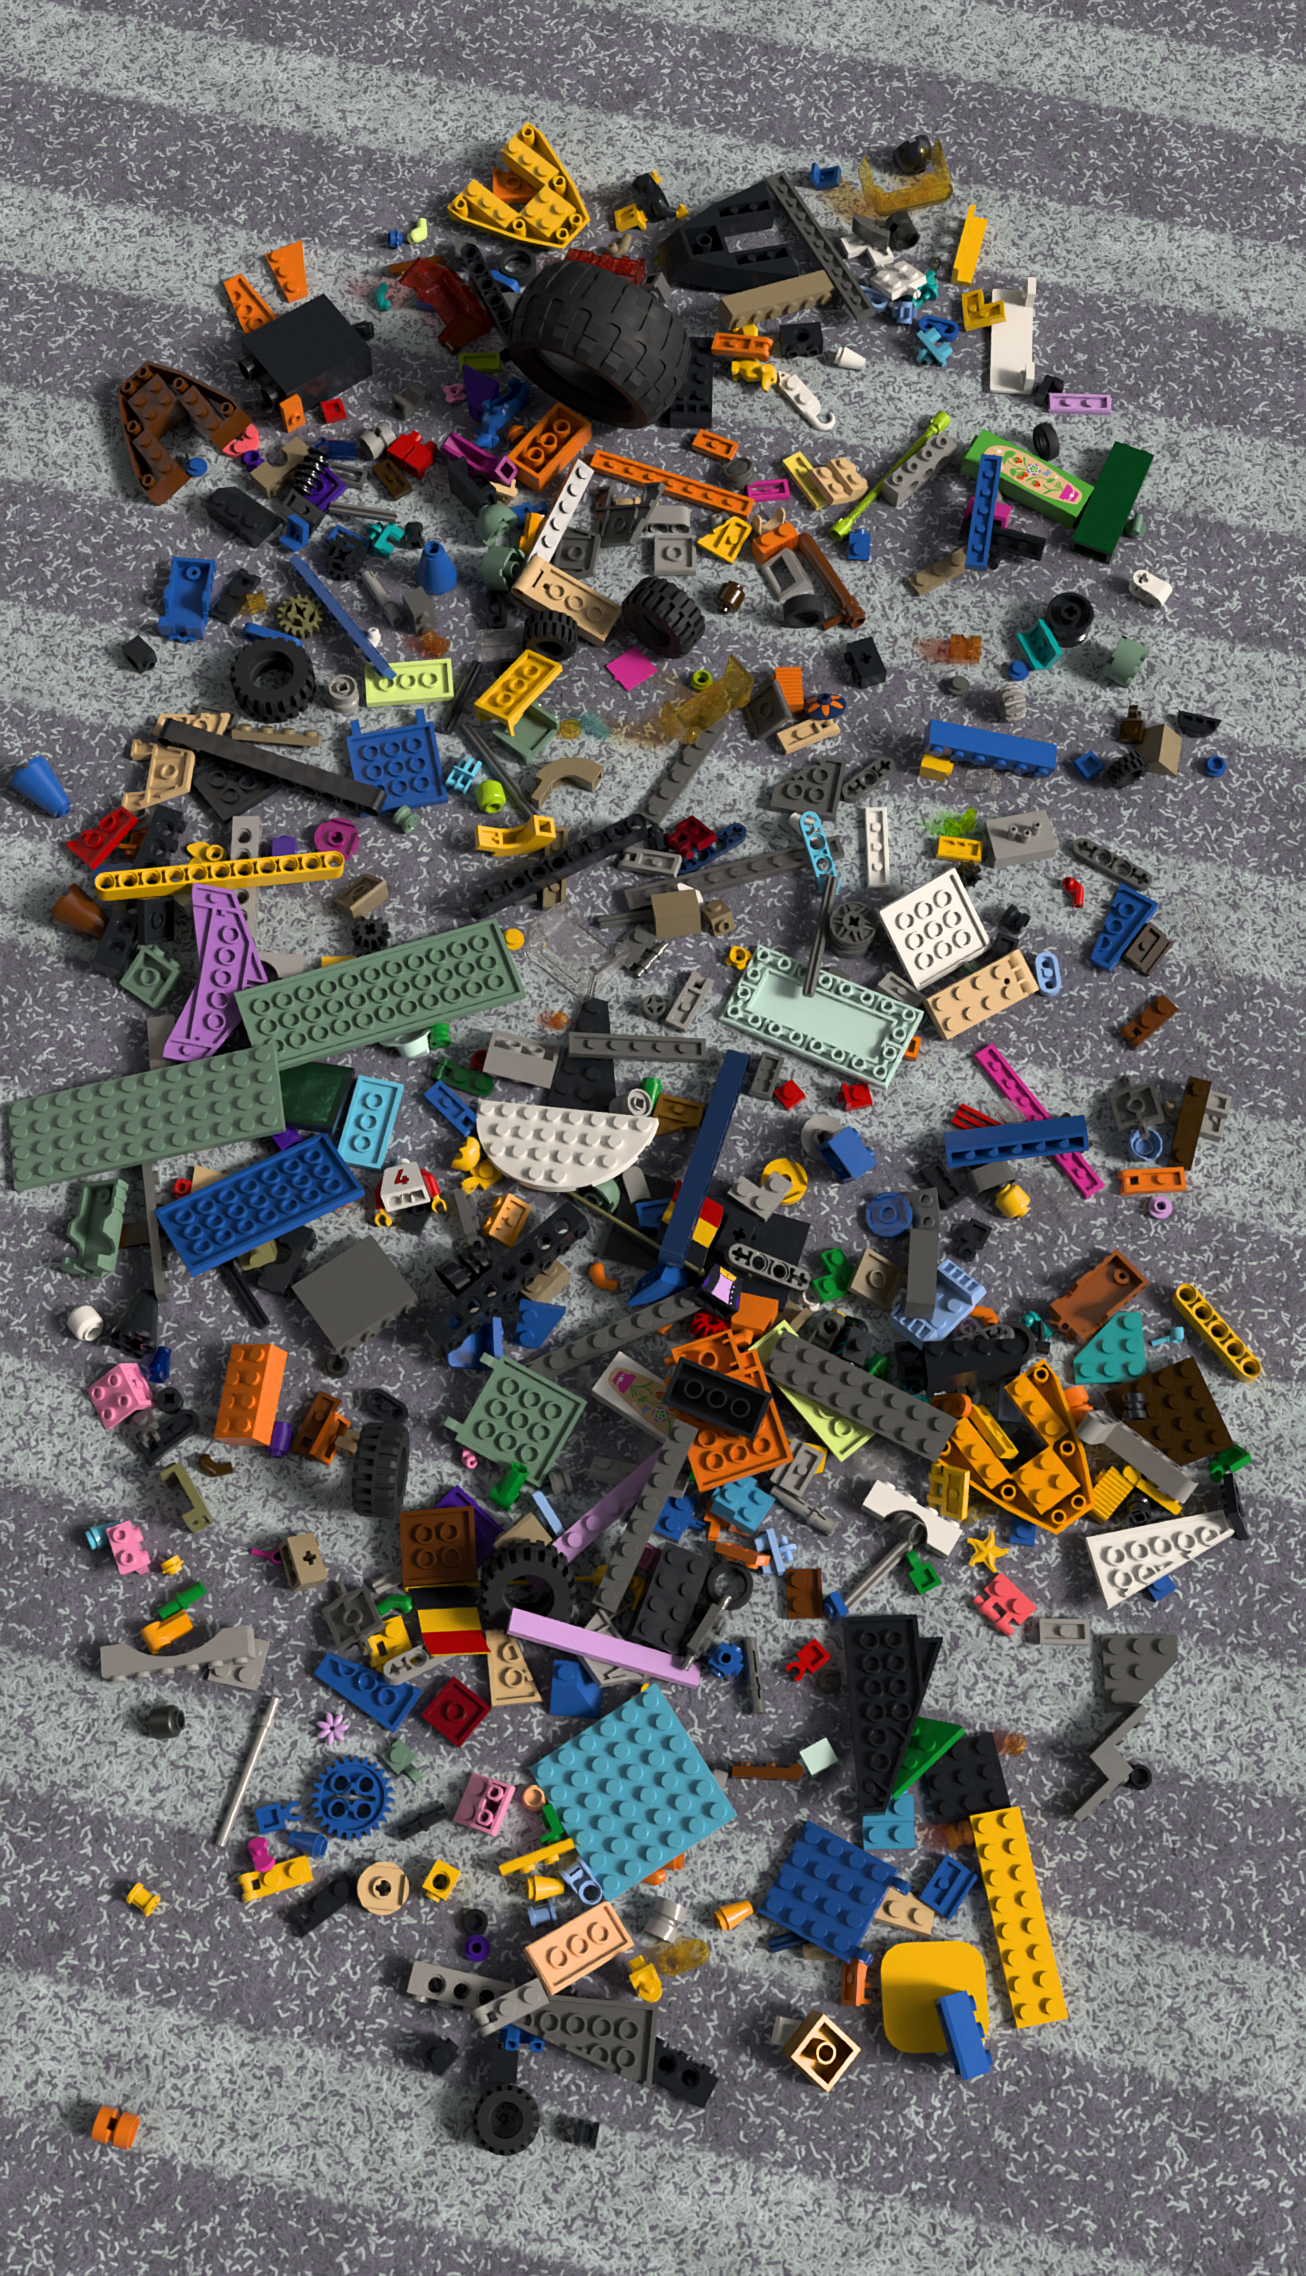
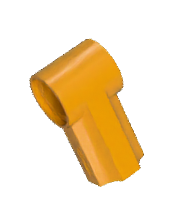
[519,513,546,556]
[140,1610,195,1655]

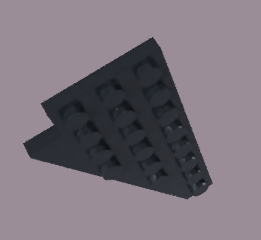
[546,995,616,1113]
[842,1614,943,1816]

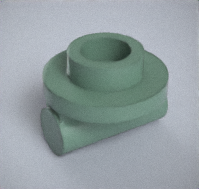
[1125,513,1147,538]
[959,960,983,977]

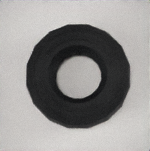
[1033,422,1060,462]

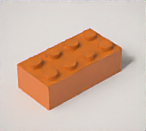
[507,402,592,494]
[213,1344,288,1446]

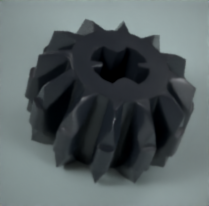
[352,914,391,951]

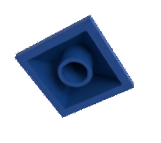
[627,1264,690,1306]
[550,1660,603,1719]

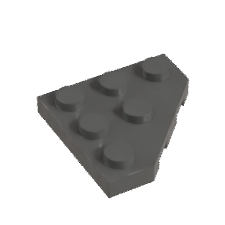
[770,756,847,822]
[1100,1635,1178,1712]

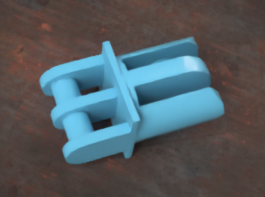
[445,753,482,795]

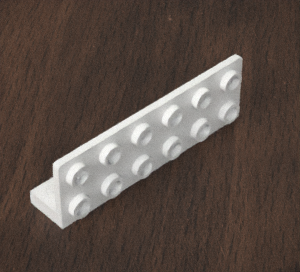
[990,277,1036,395]

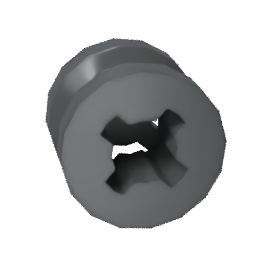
[643,994,666,1021]
[548,1468,573,1497]

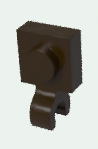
[1118,705,1145,744]

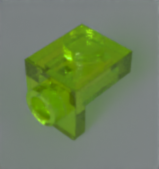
[943,807,978,838]

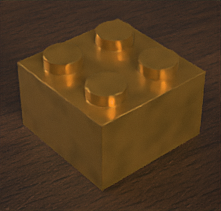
[780,2010,861,2092]

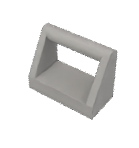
[760,547,813,602]

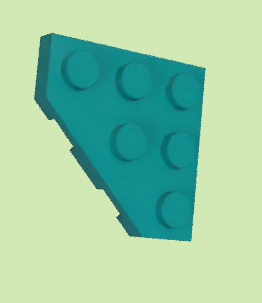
[1072,1312,1147,1385]

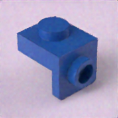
[809,162,842,191]
[279,513,309,553]
[848,529,871,560]

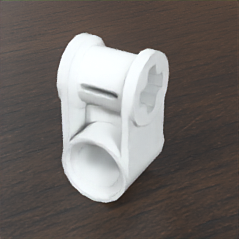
[1129,570,1172,609]

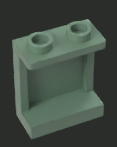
[492,700,560,766]

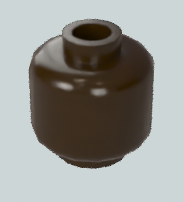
[714,580,745,615]

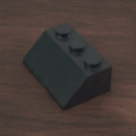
[204,486,283,549]

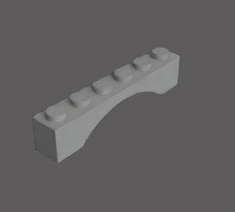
[100,1625,256,1683]

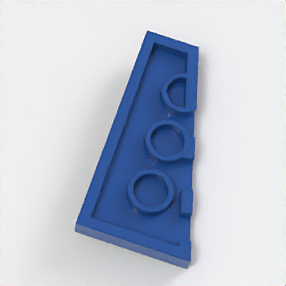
[1090,883,1159,974]
[314,1652,424,1733]

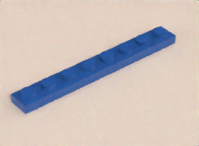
[289,554,397,680]

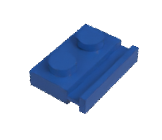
[919,1854,978,1921]

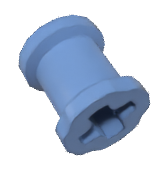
[527,1900,557,1929]

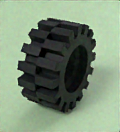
[1106,750,1150,790]

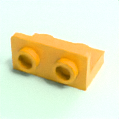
[481,1193,532,1248]

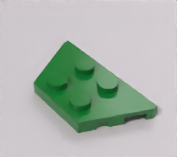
[892,1716,965,1800]

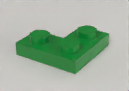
[810,1247,853,1305]

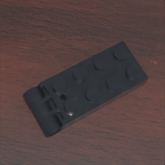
[670,337,714,429]

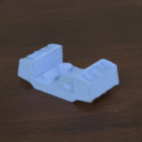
[890,1259,987,1351]

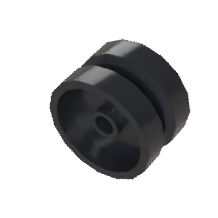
[1044,592,1094,648]

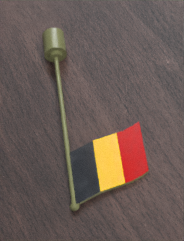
[545,1179,723,1277]

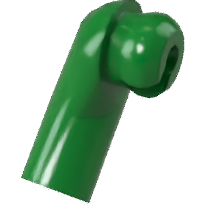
[376,1594,414,1616]

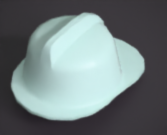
[379,1028,430,1059]

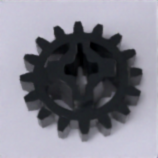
[322,533,369,581]

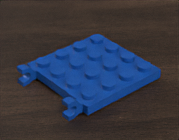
[346,708,448,818]
[758,1820,911,1967]

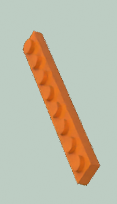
[589,449,755,521]

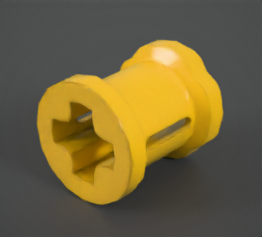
[126,1882,161,1917]

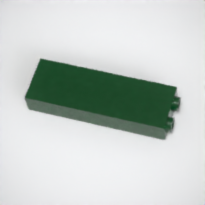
[1069,441,1154,565]

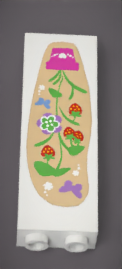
[592,1351,690,1462]

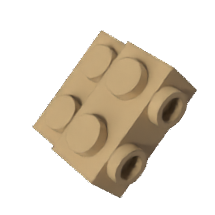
[808,457,868,506]

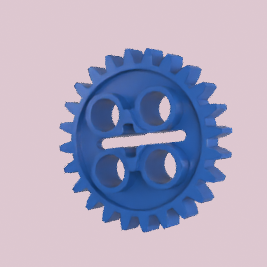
[311,1755,395,1841]

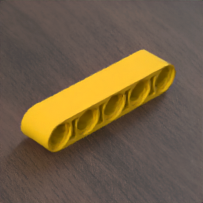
[1172,1283,1262,1384]

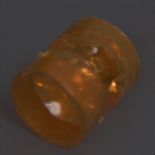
[948,633,982,664]

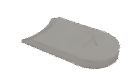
[623,1166,651,1204]

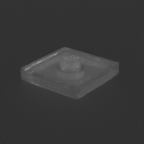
[851,1434,906,1488]

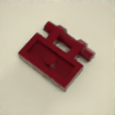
[664,815,717,859]

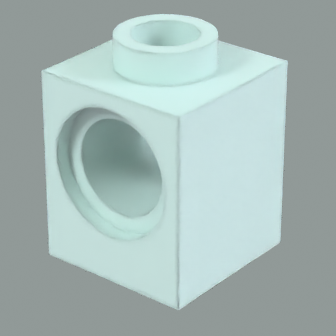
[797,1738,838,1778]

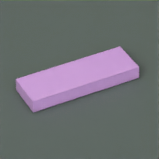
[1048,393,1111,415]

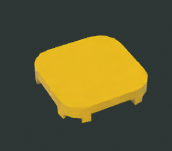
[879,1941,989,2053]

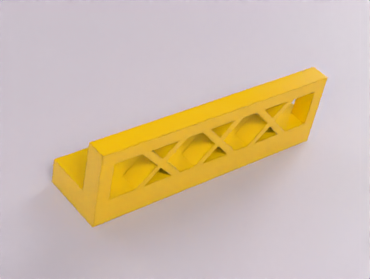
[951,204,988,287]

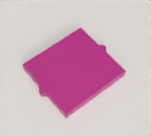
[606,646,657,692]

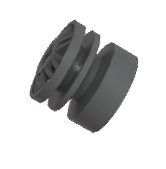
[827,901,877,959]

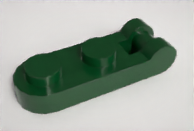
[429,1057,494,1098]

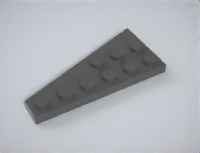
[500,1990,658,2090]

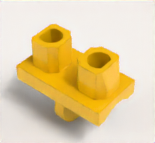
[628,1955,662,2003]

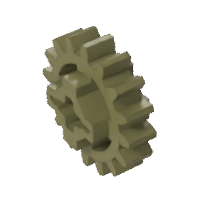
[277,594,325,640]

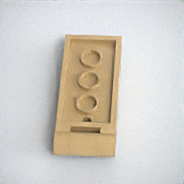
[511,555,621,648]
[922,948,1039,1040]

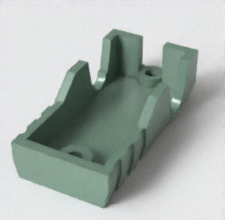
[60,1178,129,1280]

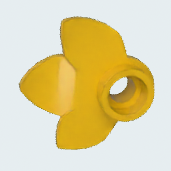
[187,842,227,876]

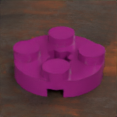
[314,818,360,861]

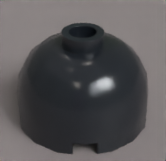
[892,134,933,175]

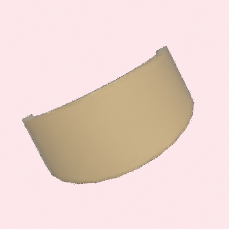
[751,508,785,536]

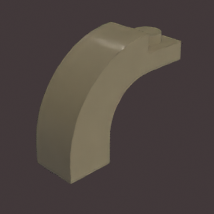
[530,757,604,810]

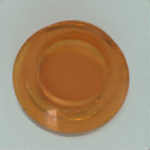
[1005,1733,1028,1757]

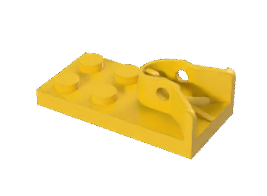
[474,650,563,737]

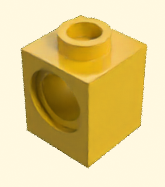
[422,1859,461,1903]

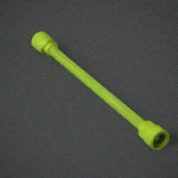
[828,411,951,542]

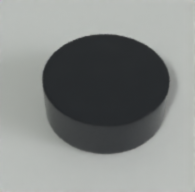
[462,1909,488,1936]

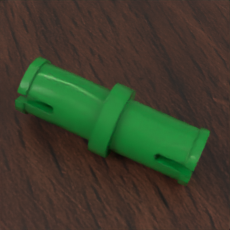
[157,1580,208,1620]

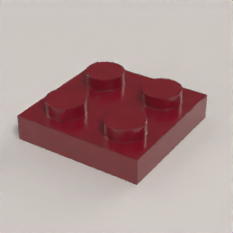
[421,1676,492,1749]

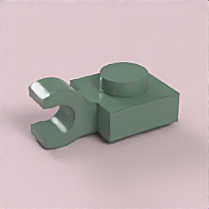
[381,1738,423,1783]

